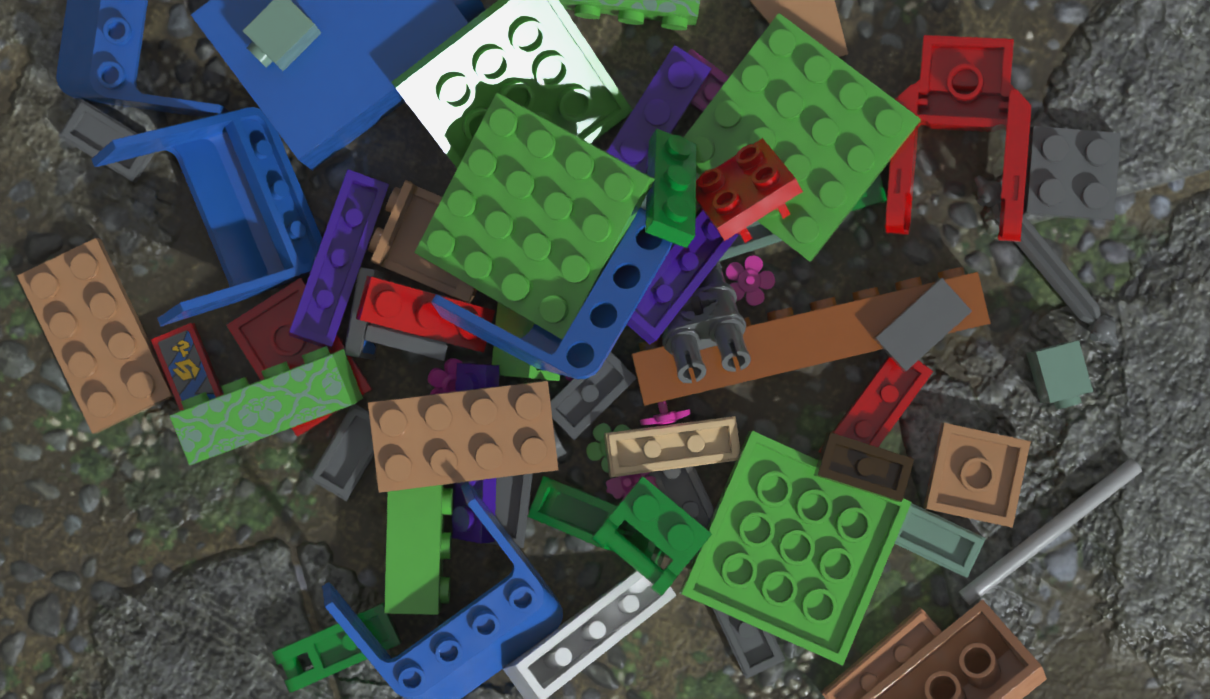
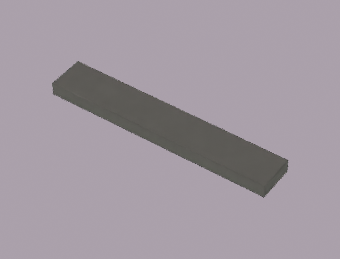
[649,423,785,679]

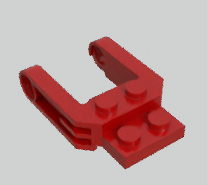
[885,35,1031,242]

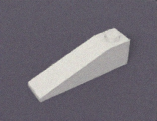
[503,570,677,699]

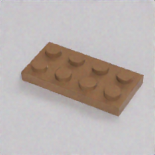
[17,238,174,434]
[368,380,558,493]

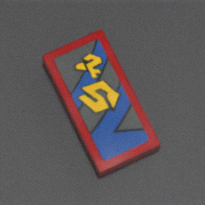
[151,323,224,411]

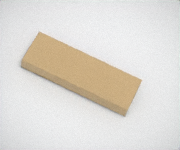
[604,416,741,477]

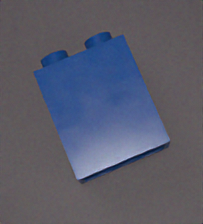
[191,0,486,171]

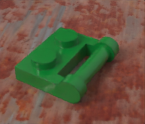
[591,476,712,596]

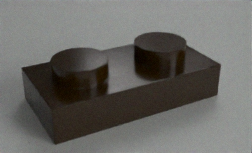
[814,432,914,502]

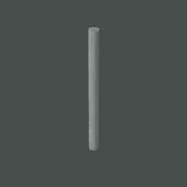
[959,458,1142,606]

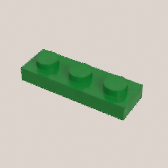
[645,129,697,248]

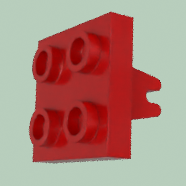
[696,138,803,243]

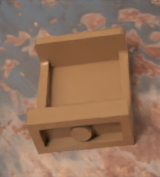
[368,180,478,304]

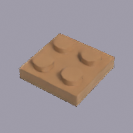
[923,422,1031,528]

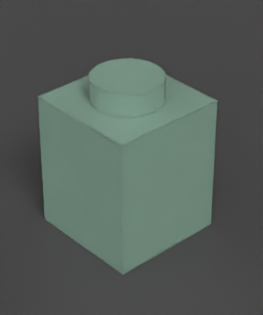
[242,0,321,71]
[1026,340,1093,409]

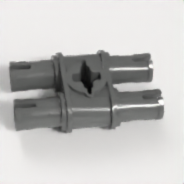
[662,261,751,383]

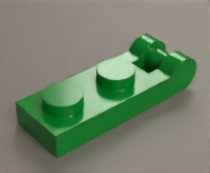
[271,602,402,693]

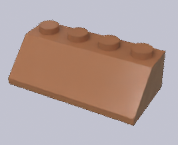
[861,599,1047,699]

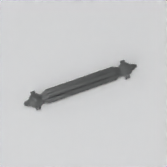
[974,175,1119,347]

